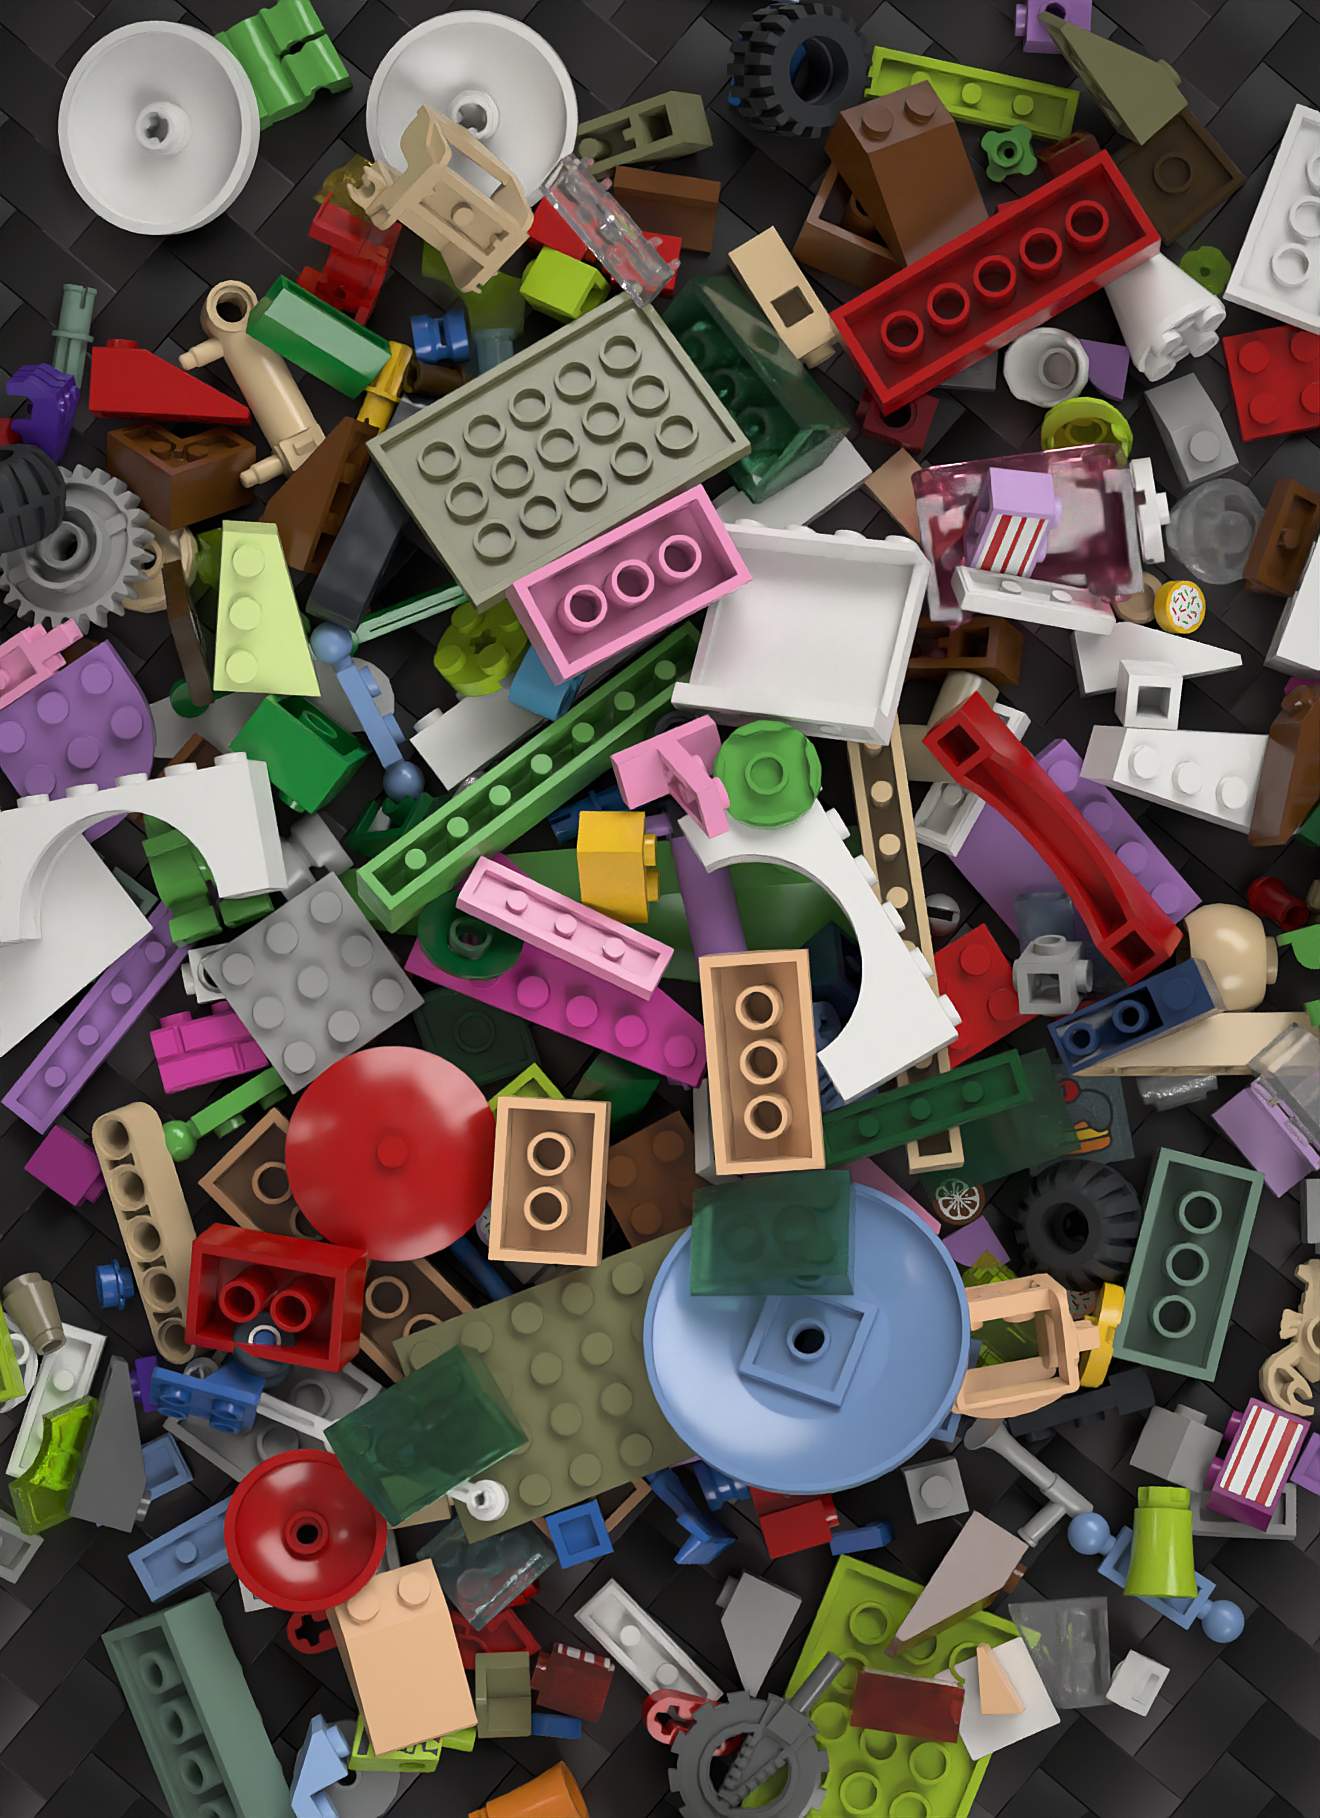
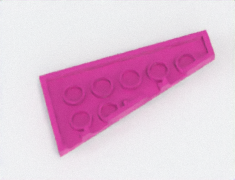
[404,852,708,1089]

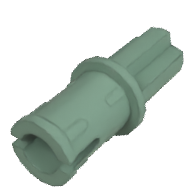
[51,284,97,389]

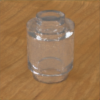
[1135,1075,1218,1113]

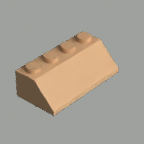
[699,949,826,1175]

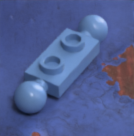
[310,622,425,803]
[1067,1512,1244,1643]

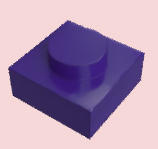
[129,1354,163,1413]

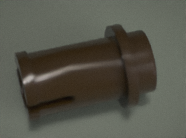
[402,359,473,399]

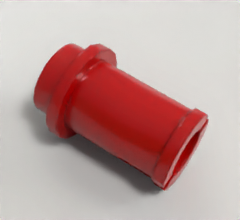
[1247,876,1309,932]

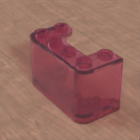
[911,443,1144,625]

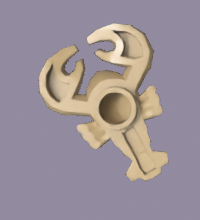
[1259,1259,1320,1417]

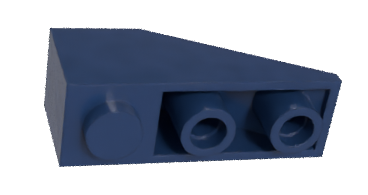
[1047,958,1227,1075]

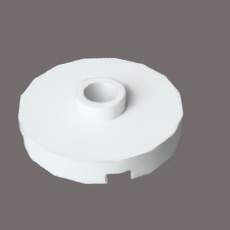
[1129,457,1170,564]

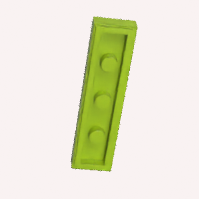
[864,46,1080,146]

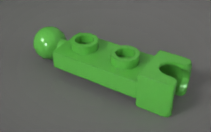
[162,1066,291,1162]

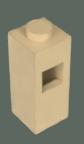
[727,226,838,369]

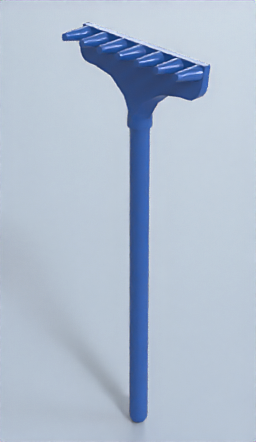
[448,1235,739,1565]

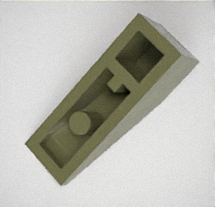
[1036,11,1188,145]
[552,91,713,190]

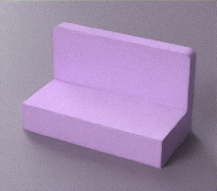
[1209,1081,1320,1198]

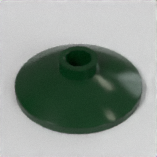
[417,890,524,981]

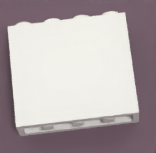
[671,519,931,746]

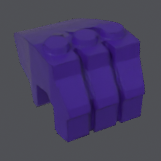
[6,363,80,464]

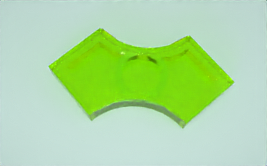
[422,240,526,336]
[8,1395,97,1536]

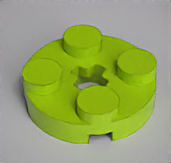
[433,600,531,697]

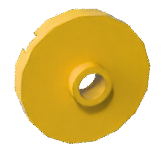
[1078,1281,1125,1388]

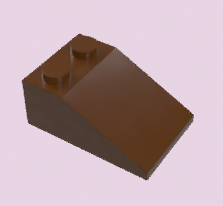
[824,80,989,269]
[791,160,901,291]

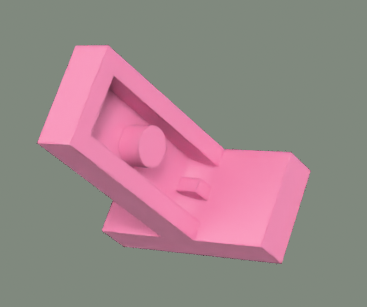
[610,714,730,839]

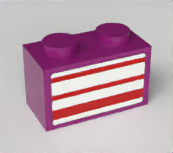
[1203,1397,1311,1533]

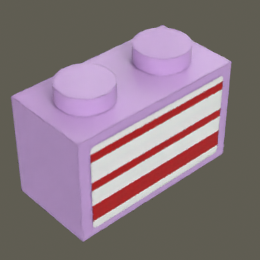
[963,467,1062,579]

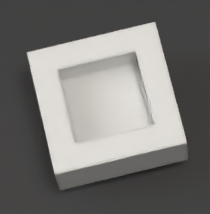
[1106,1649,1170,1716]

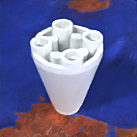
[1104,252,1226,382]

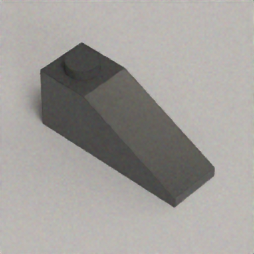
[65,1354,152,1533]

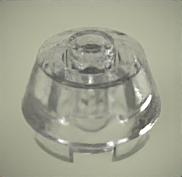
[1166,479,1266,585]

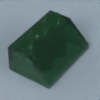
[323,1344,529,1526]

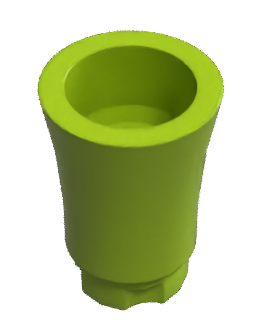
[1123,1486,1199,1599]

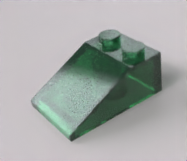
[918,1047,1082,1203]
[690,1170,856,1296]

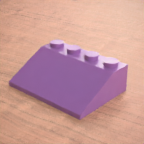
[945,739,1202,988]

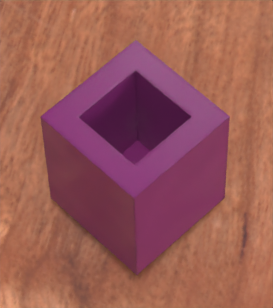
[24,1125,107,1206]

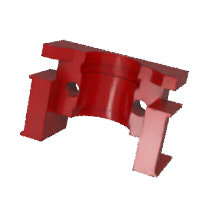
[296,191,402,326]

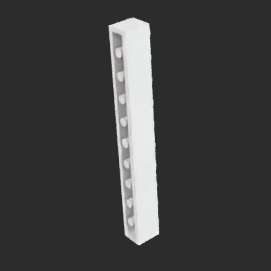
[410,422,872,794]

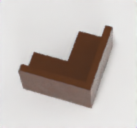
[106,418,256,531]

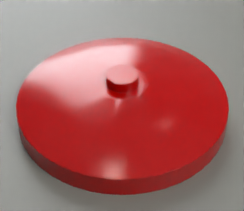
[285,1046,496,1262]

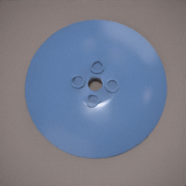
[643,1176,971,1495]

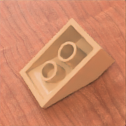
[325,1558,478,1758]

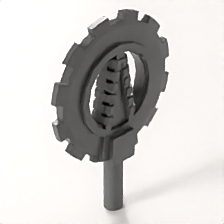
[668,1651,845,1818]

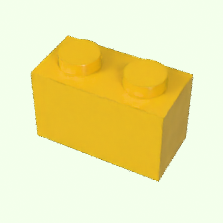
[577,811,660,923]

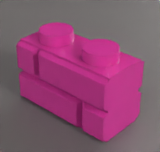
[150,1000,272,1094]

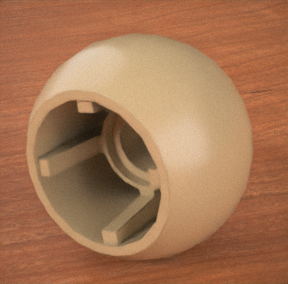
[1176,903,1278,1013]

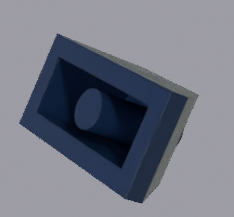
[799,920,862,1018]

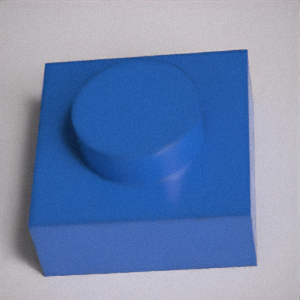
[545,1499,614,1569]

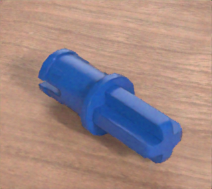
[547,784,653,845]

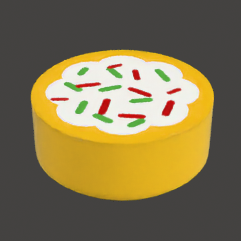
[1154,581,1206,634]

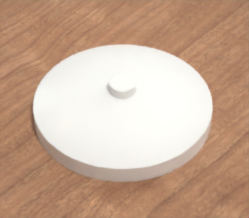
[366,10,578,207]
[58,21,260,235]

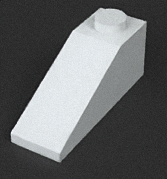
[1070,621,1242,698]

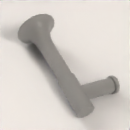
[964,1417,1093,1548]

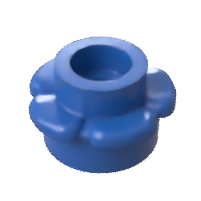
[95,1259,134,1311]

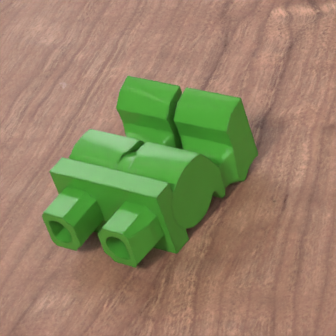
[213,0,353,131]
[142,813,275,948]

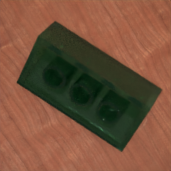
[661,275,852,504]

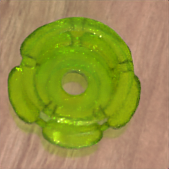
[1180,246,1232,296]

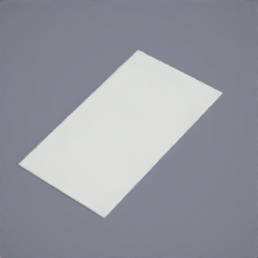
[0,833,153,1057]

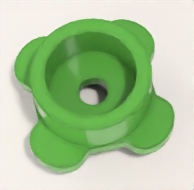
[981,124,1038,183]

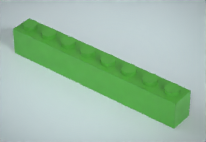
[356,621,701,934]

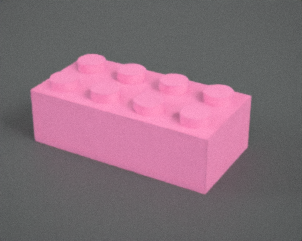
[505,484,752,687]

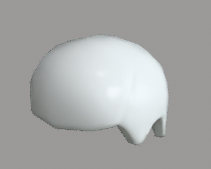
[1003,327,1089,408]

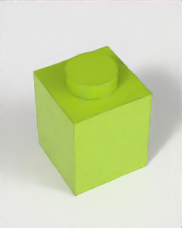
[519,245,612,324]

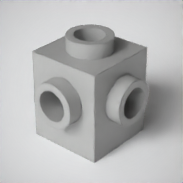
[1012,935,1093,1017]

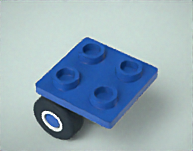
[149,1310,297,1434]

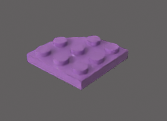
[0,639,156,844]

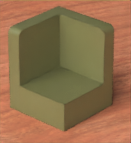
[475,1651,532,1738]

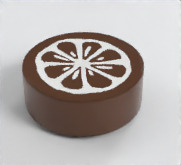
[931,1172,985,1225]

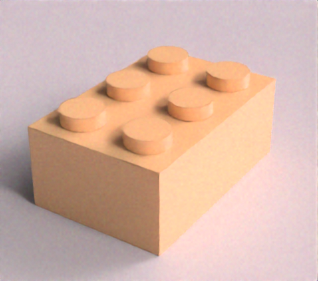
[488,1095,611,1266]

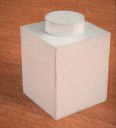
[1114,659,1183,730]

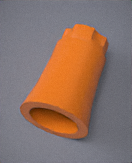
[468,1761,590,1818]

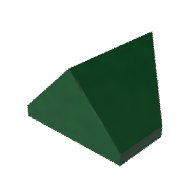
[344,792,461,858]
[570,1051,661,1141]

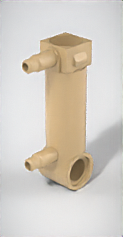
[178,280,325,488]

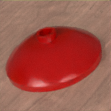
[224,1449,387,1613]

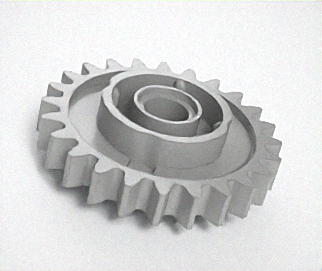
[0,464,155,635]

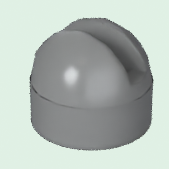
[925,894,960,936]

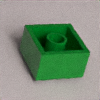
[228,694,373,814]

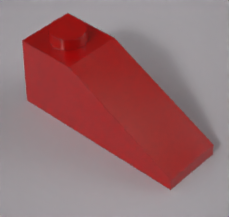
[89,339,252,426]

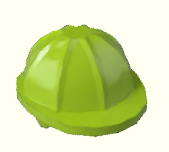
[1041,397,1133,491]

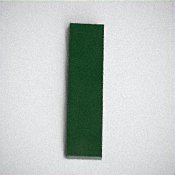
[821,1049,1035,1171]

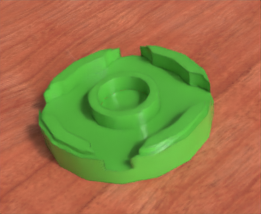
[713,720,822,830]

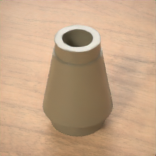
[2,1272,67,1355]

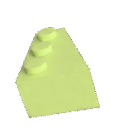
[213,520,321,697]

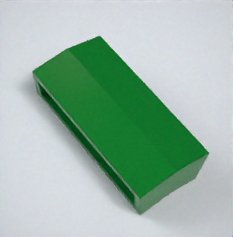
[246,275,392,400]

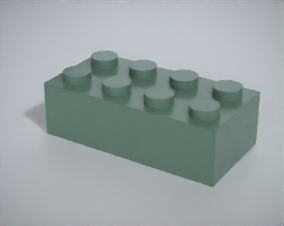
[1112,1147,1266,1382]

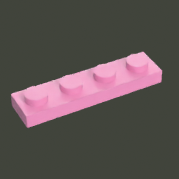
[456,856,675,1001]

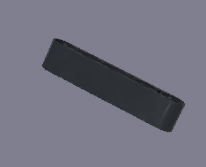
[305,391,437,633]

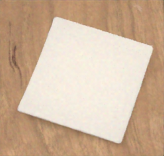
[934,1637,1060,1761]

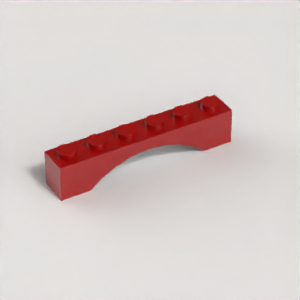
[921,690,1184,987]

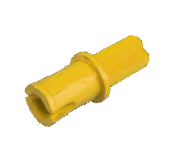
[357,341,416,436]

